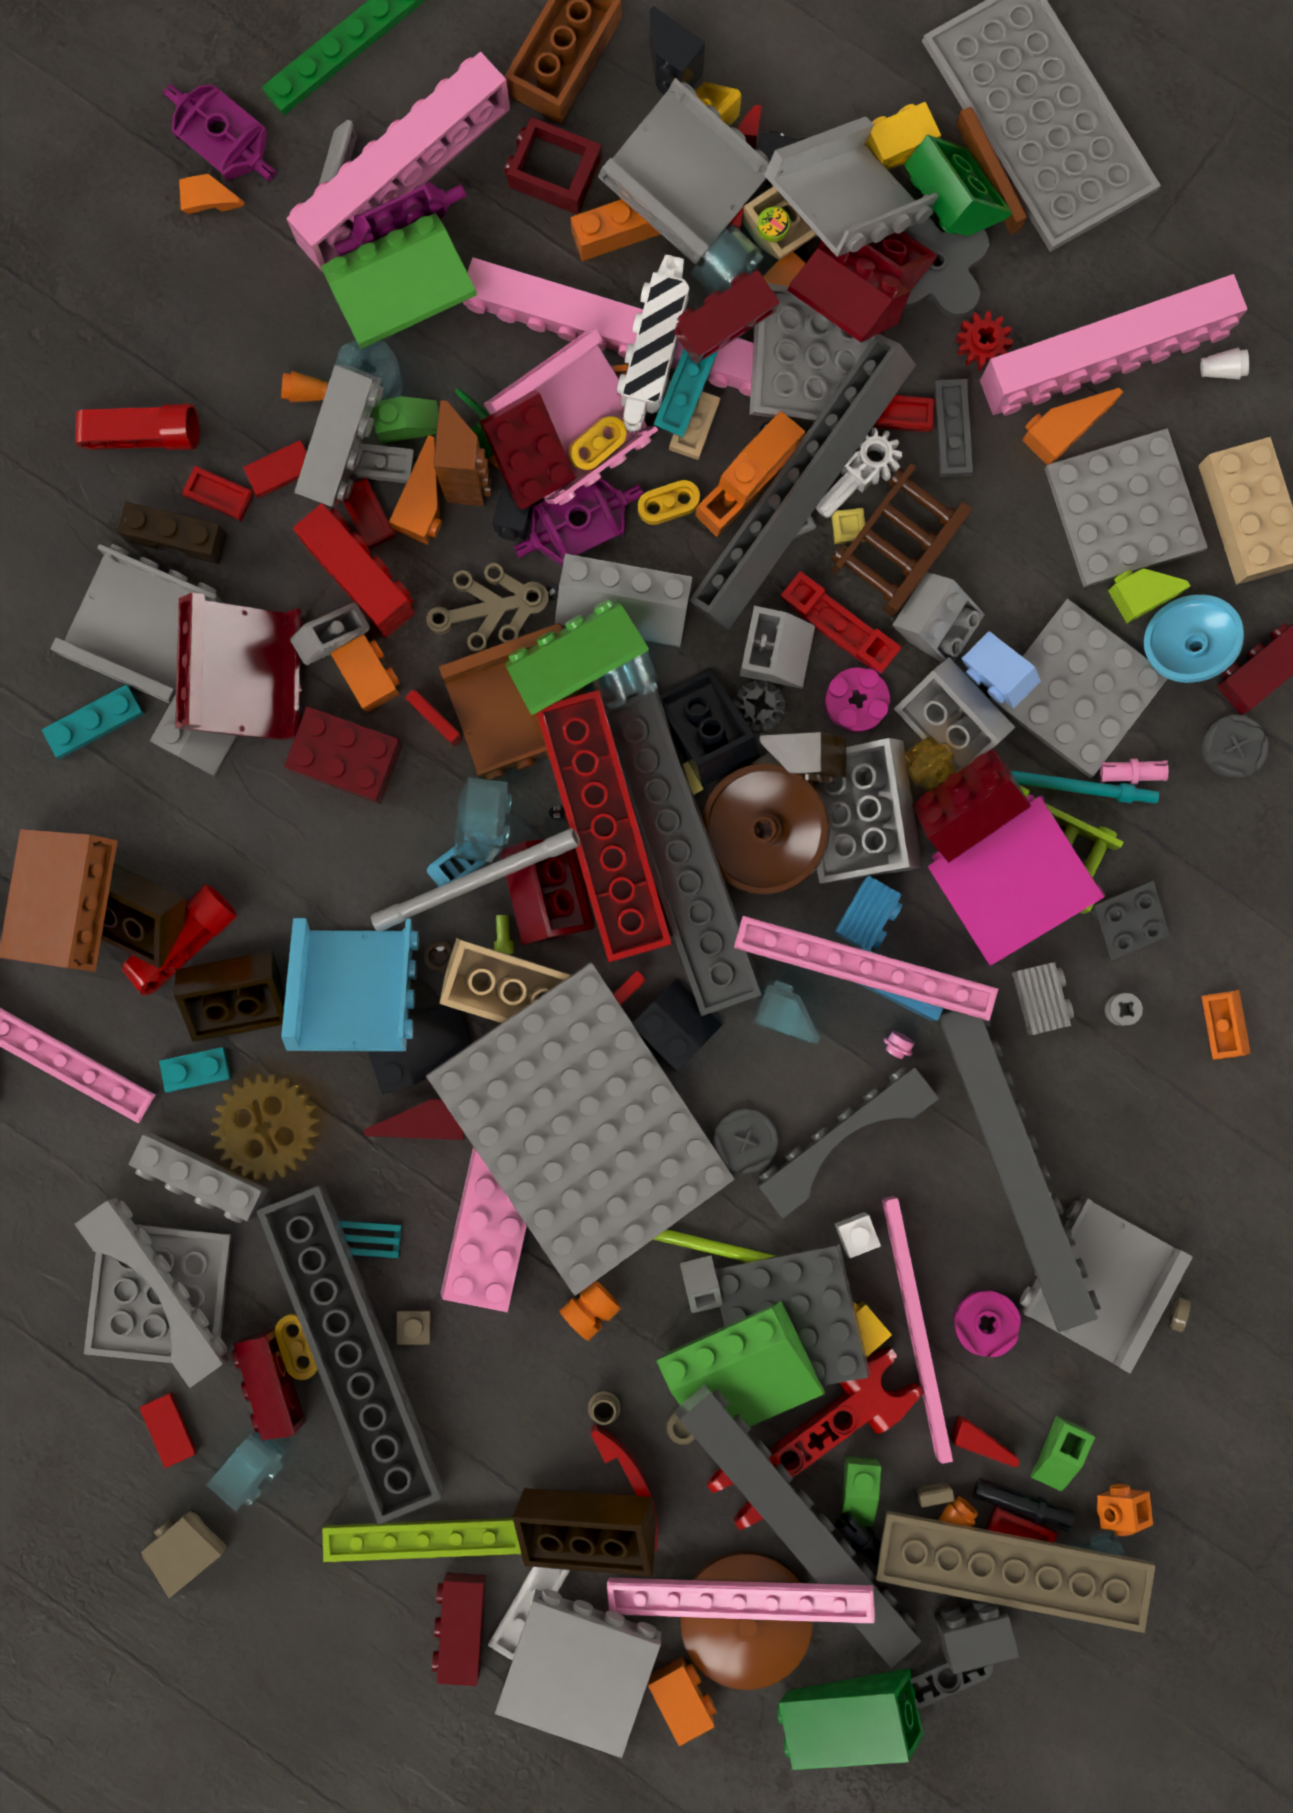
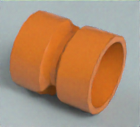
[559,1280,622,1341]

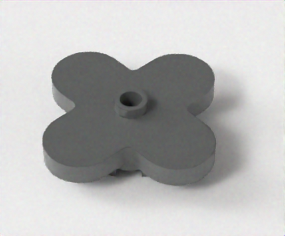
[904,217,989,318]

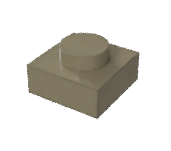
[397,1310,431,1345]

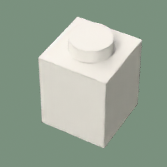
[835,1212,881,1258]

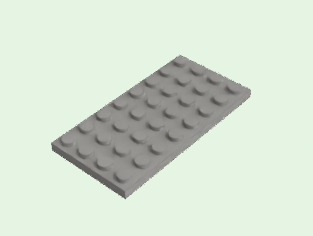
[922,0,1161,252]

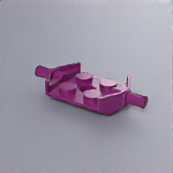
[163,84,277,182]
[334,181,466,257]
[513,478,643,567]

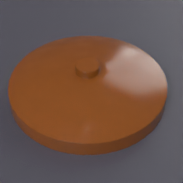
[680,1551,813,1690]

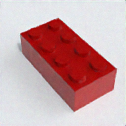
[292,503,415,639]

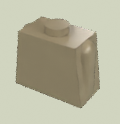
[141,1510,228,1598]

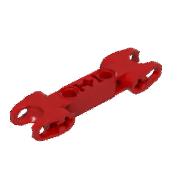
[706,1346,924,1530]

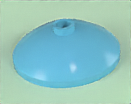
[1144,595,1244,683]

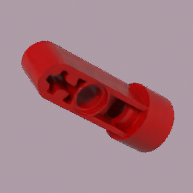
[75,404,200,450]
[122,884,238,996]

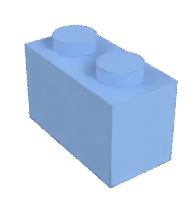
[962,631,1041,709]

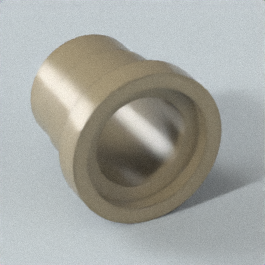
[588,1390,621,1425]

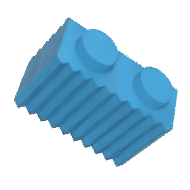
[834,876,903,950]

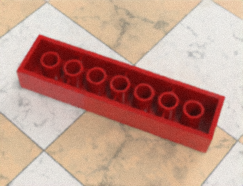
[536,690,672,962]

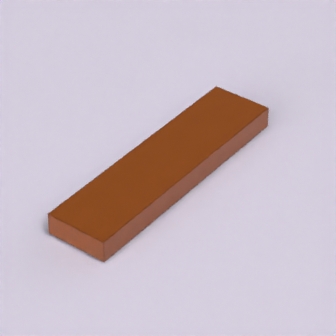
[956,106,1027,235]

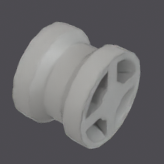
[1104,993,1143,1026]

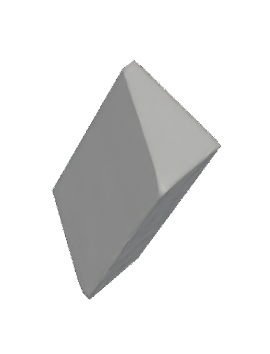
[319,120,357,185]

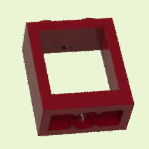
[504,117,602,214]

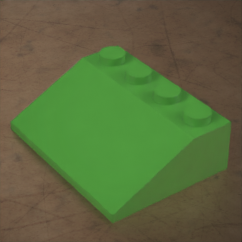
[320,213,477,349]
[504,599,649,716]
[656,1301,825,1427]

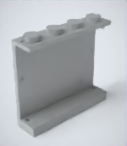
[598,78,770,264]
[764,116,938,257]
[50,544,223,704]
[1019,1196,1193,1374]
[495,1589,661,1758]

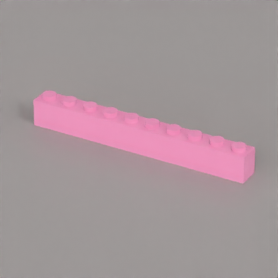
[463,257,754,396]

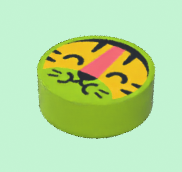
[757,207,790,243]

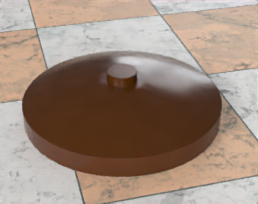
[702,764,830,894]

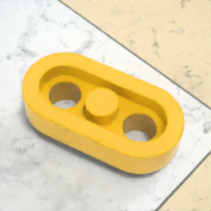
[568,416,627,470]
[638,480,700,525]
[275,1313,318,1380]

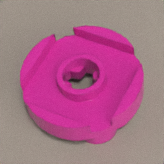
[825,667,890,733]
[953,1289,1021,1357]

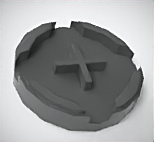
[1202,714,1269,779]
[713,1108,778,1174]

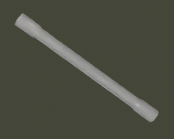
[371,828,580,932]

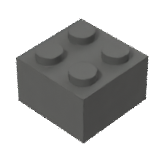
[934,1600,1019,1674]

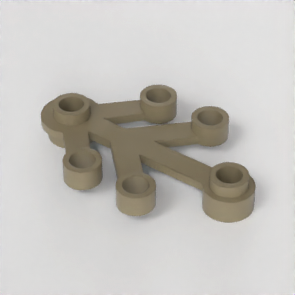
[426,563,549,653]

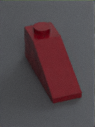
[364,1098,466,1140]

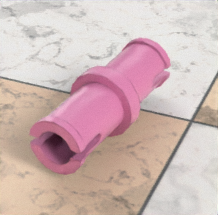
[1100,758,1169,784]

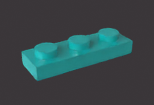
[653,349,719,438]
[41,684,144,759]

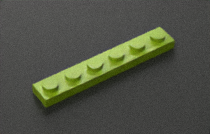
[322,1517,521,1562]

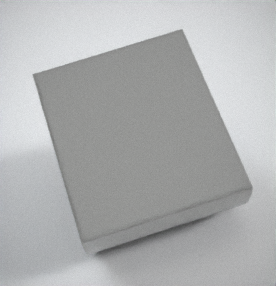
[680,1256,723,1313]

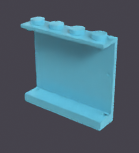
[281,918,419,1051]

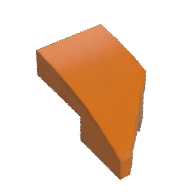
[179,174,245,214]

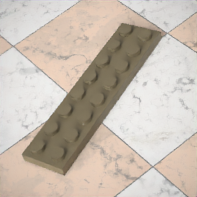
[875,1510,1156,1633]

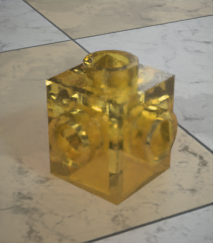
[904,736,957,792]

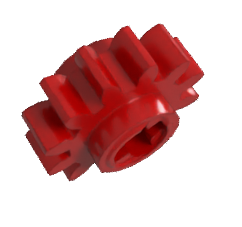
[955,311,1013,371]

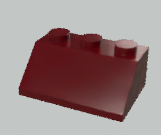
[818,231,937,291]
[787,245,911,343]
[500,839,594,945]
[231,1328,306,1441]

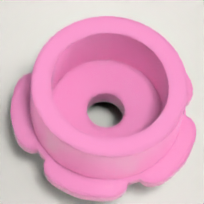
[884,1030,915,1059]

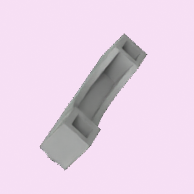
[75,1198,229,1388]

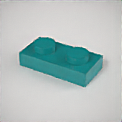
[159,1047,232,1093]

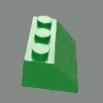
[904,135,1012,236]

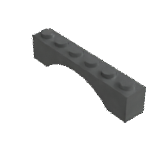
[757,1066,939,1219]

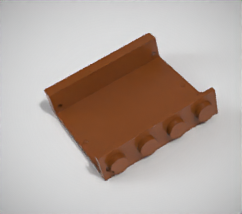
[439,623,585,781]
[0,829,118,972]

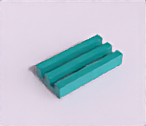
[339,1220,402,1258]

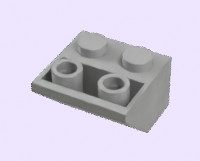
[893,572,985,663]
[739,606,815,689]

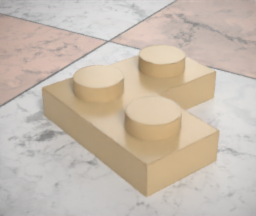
[656,380,721,460]

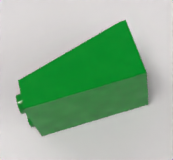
[777,1668,924,1770]

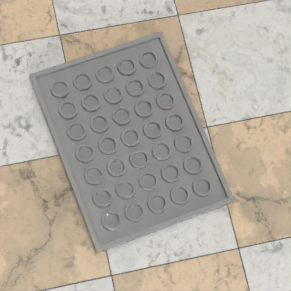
[426,963,735,1296]

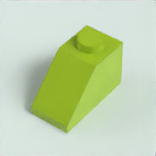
[1108,568,1190,624]

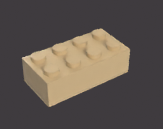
[1198,437,1293,585]

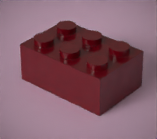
[284,706,403,805]
[912,748,1031,863]

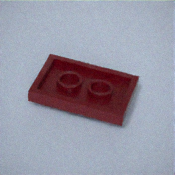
[479,390,576,510]

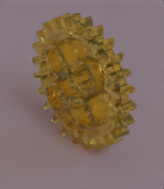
[211,1074,319,1180]

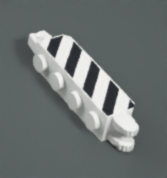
[617,255,689,433]

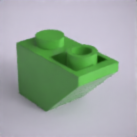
[1030,1415,1095,1491]

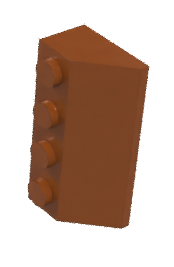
[434,400,493,507]

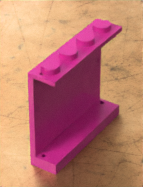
[927,794,1106,966]

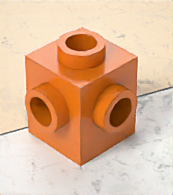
[1097,1484,1153,1536]

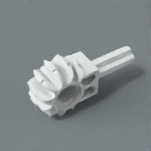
[816,428,902,518]

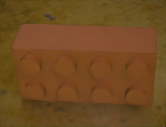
[504,0,622,124]

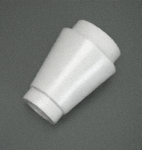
[1200,347,1249,380]

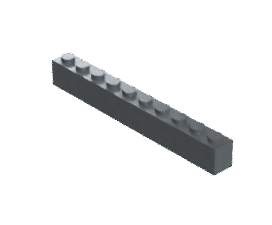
[689,334,916,630]
[938,1011,1101,1332]
[674,1384,922,1669]

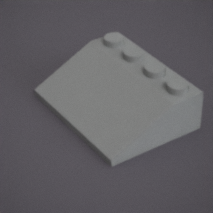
[811,738,923,884]

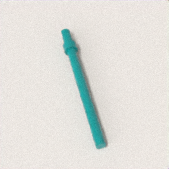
[1010,770,1159,804]

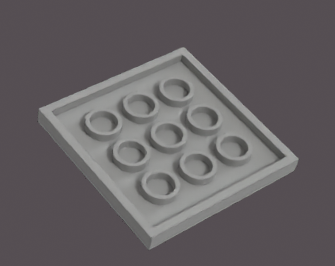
[749,283,875,429]
[1045,428,1208,588]
[989,599,1168,778]
[84,1224,233,1363]

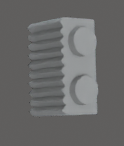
[290,602,370,665]
[1012,962,1074,1035]

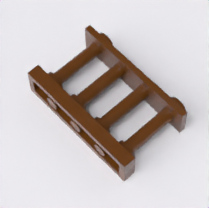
[831,463,973,617]

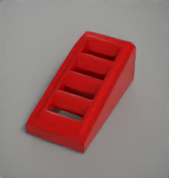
[950,1415,1020,1468]

